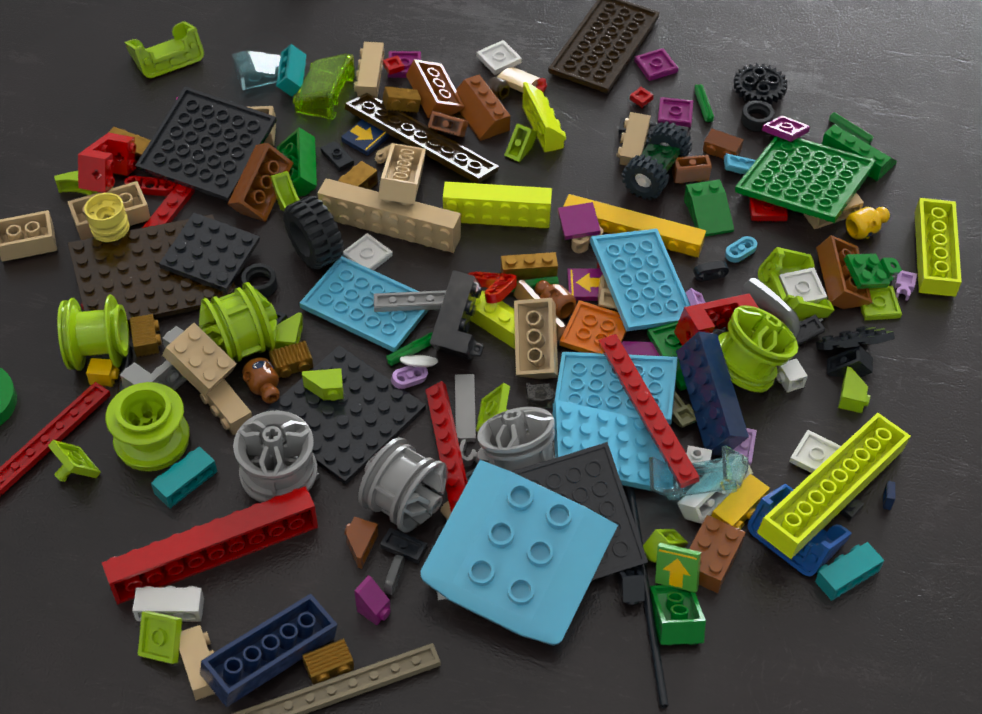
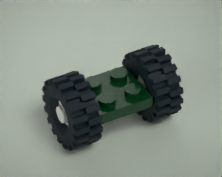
[621,122,692,200]

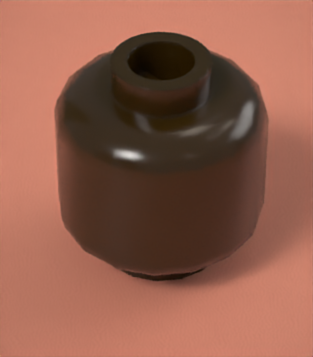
[486,77,509,101]

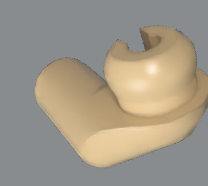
[375,144,391,164]

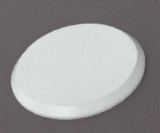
[400,355,438,367]

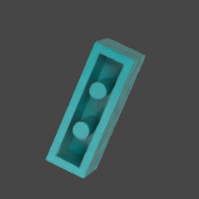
[276,44,306,97]
[151,447,218,508]
[815,542,884,601]

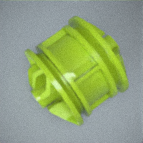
[199,282,277,362]
[718,306,798,392]

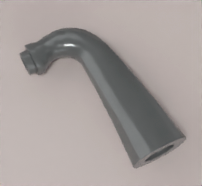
[741,278,800,339]

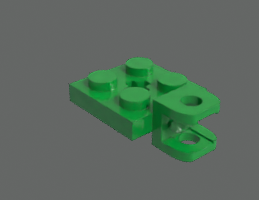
[843,254,902,289]

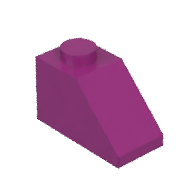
[354,575,391,625]

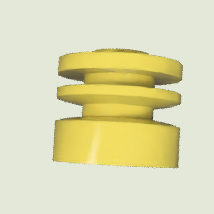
[84,193,130,242]

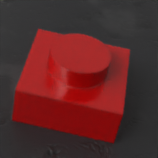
[383,55,404,75]
[630,87,653,107]

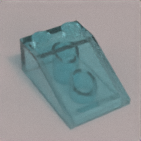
[232,51,280,90]

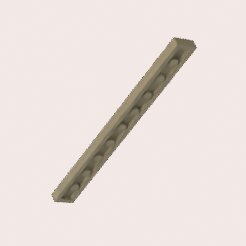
[233,643,441,714]

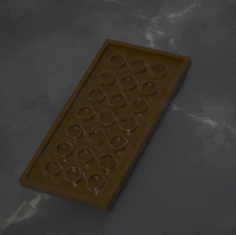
[548,0,660,94]

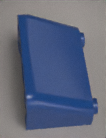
[748,484,852,576]

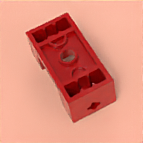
[78,133,137,193]
[674,293,759,346]

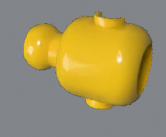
[845,207,890,240]

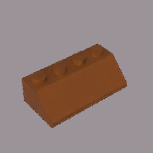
[406,59,465,118]
[456,74,510,141]
[228,143,293,222]
[816,235,872,309]

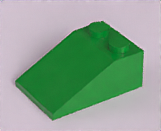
[684,179,734,237]
[650,585,706,645]

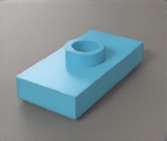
[724,153,756,174]

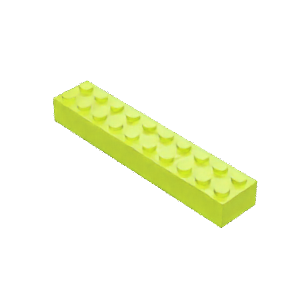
[757,413,911,559]

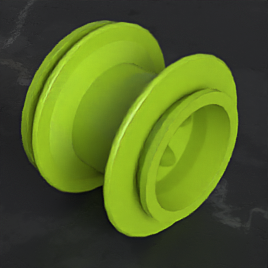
[57,294,129,371]
[105,382,190,471]

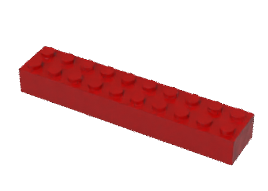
[102,486,318,605]

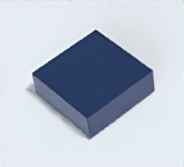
[883,481,895,510]

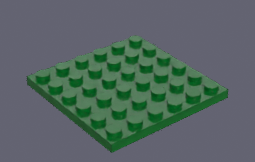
[735,136,876,223]

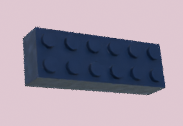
[676,332,749,456]
[200,594,338,707]

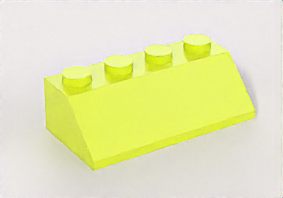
[522,82,566,153]
[470,290,515,349]

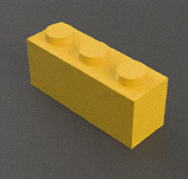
[711,474,770,530]

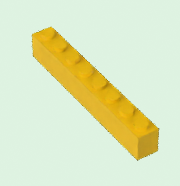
[563,194,706,257]

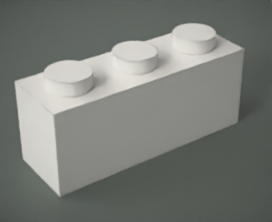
[133,586,204,621]

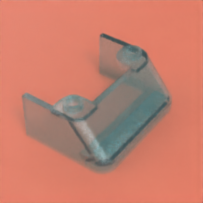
[649,446,749,500]

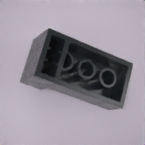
[430,270,484,361]

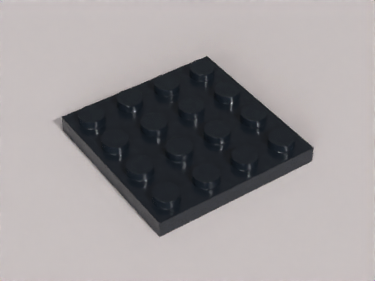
[159,213,260,293]

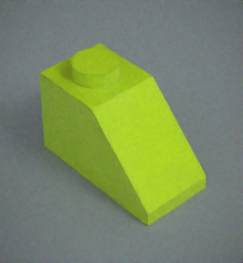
[504,123,538,162]
[275,312,303,350]
[838,366,870,413]
[302,368,344,401]
[643,529,688,563]

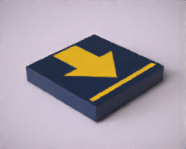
[341,119,389,156]

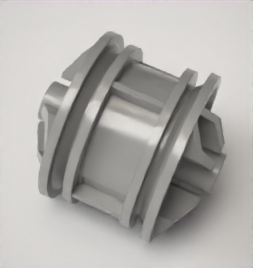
[477,407,555,471]
[233,411,317,502]
[358,437,448,532]

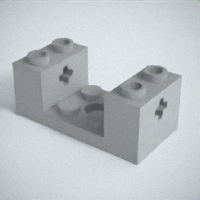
[120,326,187,391]

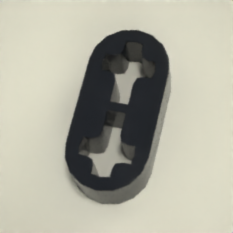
[693,261,729,281]

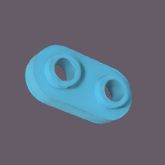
[725,236,757,263]

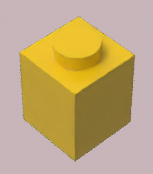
[86,358,119,387]

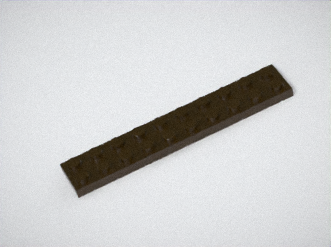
[345,93,499,184]

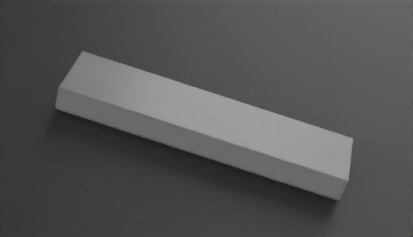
[373,290,447,312]
[455,374,476,442]

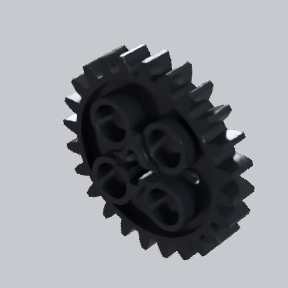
[733,63,788,105]

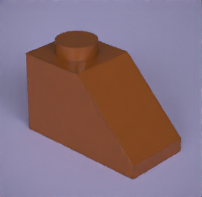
[344,516,378,569]

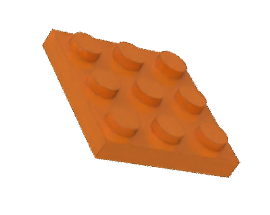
[559,300,627,354]

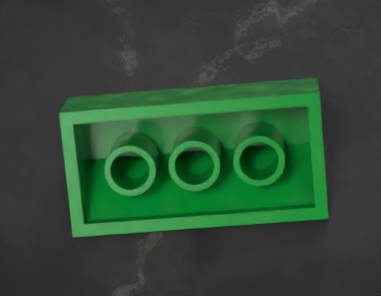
[821,124,897,181]
[277,128,317,196]

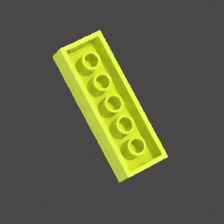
[443,182,552,228]
[915,198,962,297]

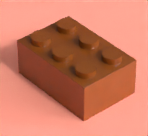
[689,515,746,593]

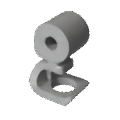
[460,440,491,467]

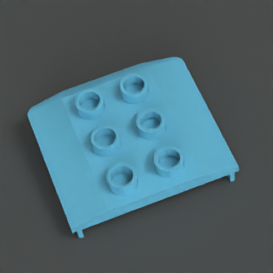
[421,460,618,645]

